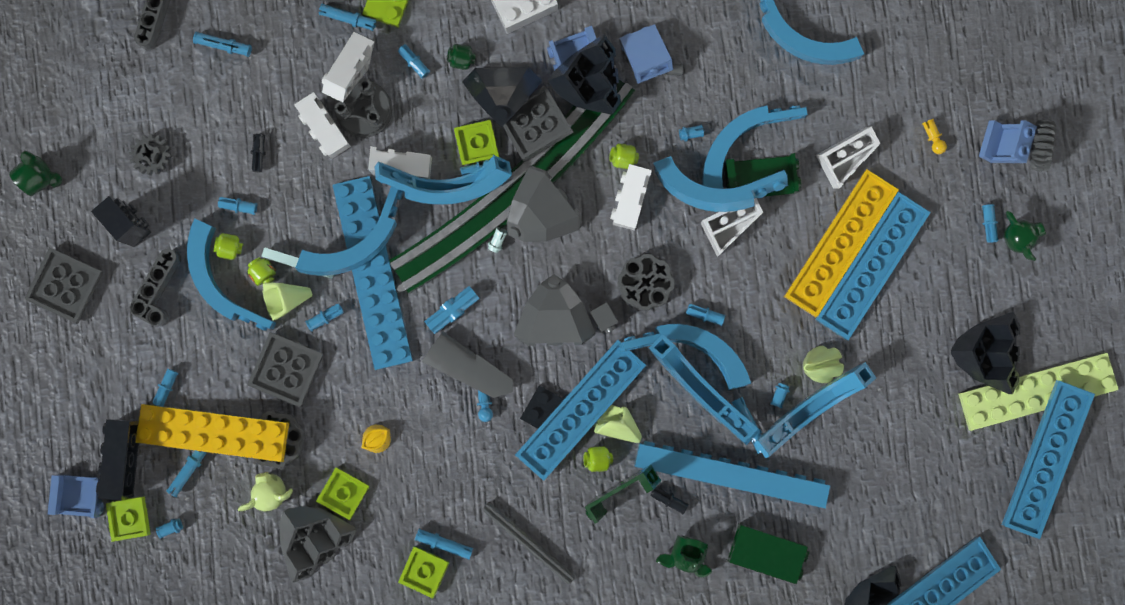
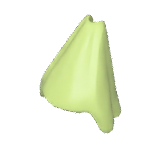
[262,283,312,320]
[803,345,844,383]
[594,405,642,443]

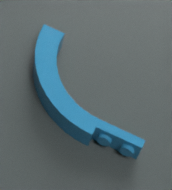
[760,0,864,65]
[702,105,808,189]
[374,155,512,205]
[653,156,788,212]
[295,186,404,276]
[187,218,276,331]
[620,324,751,390]
[649,334,760,445]
[754,362,876,458]

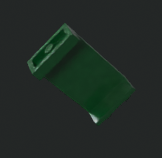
[724,153,801,197]
[585,464,661,524]
[727,524,809,585]

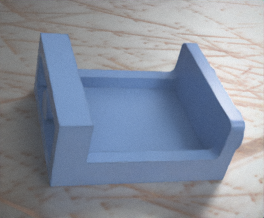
[619,24,673,84]
[547,26,597,71]
[979,120,1037,163]
[48,474,104,518]

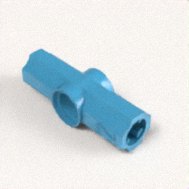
[424,286,480,334]

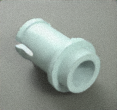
[488,227,508,253]

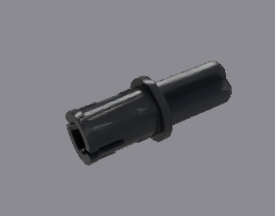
[250,134,266,173]
[650,487,689,515]

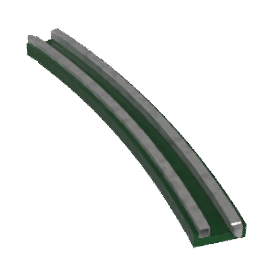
[389,65,635,294]

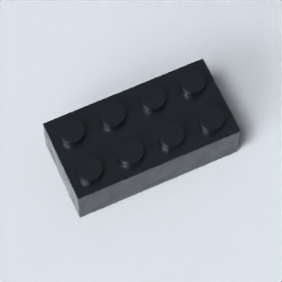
[96,419,139,500]

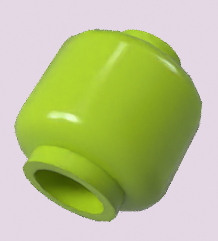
[610,143,639,169]
[213,233,243,260]
[583,446,613,472]

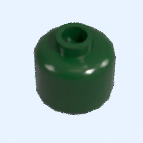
[447,44,476,70]

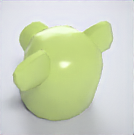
[238,472,293,511]

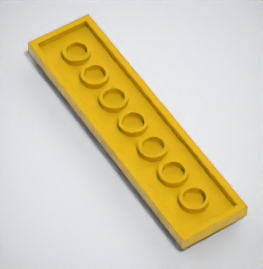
[784,169,899,318]
[136,404,289,462]

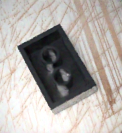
[91,196,151,247]

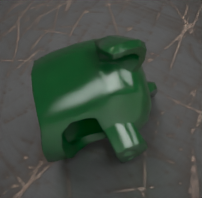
[9,150,62,196]
[1004,211,1046,261]
[656,535,712,577]

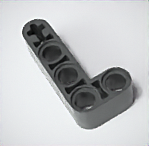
[134,0,170,50]
[130,249,181,327]

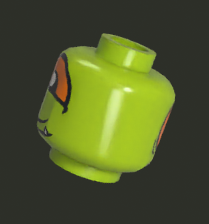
[247,257,276,286]

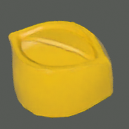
[361,424,391,453]

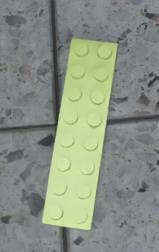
[958,353,1119,431]

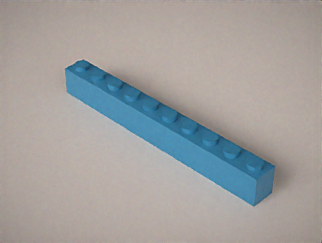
[634,441,830,509]

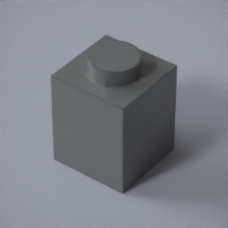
[590,302,618,334]

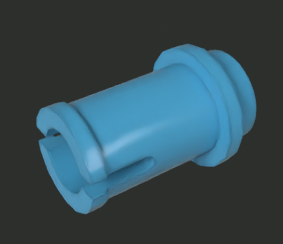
[679,125,704,142]
[770,383,790,408]
[156,518,183,539]

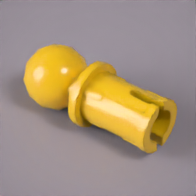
[922,118,947,155]

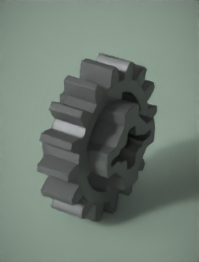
[129,133,173,176]

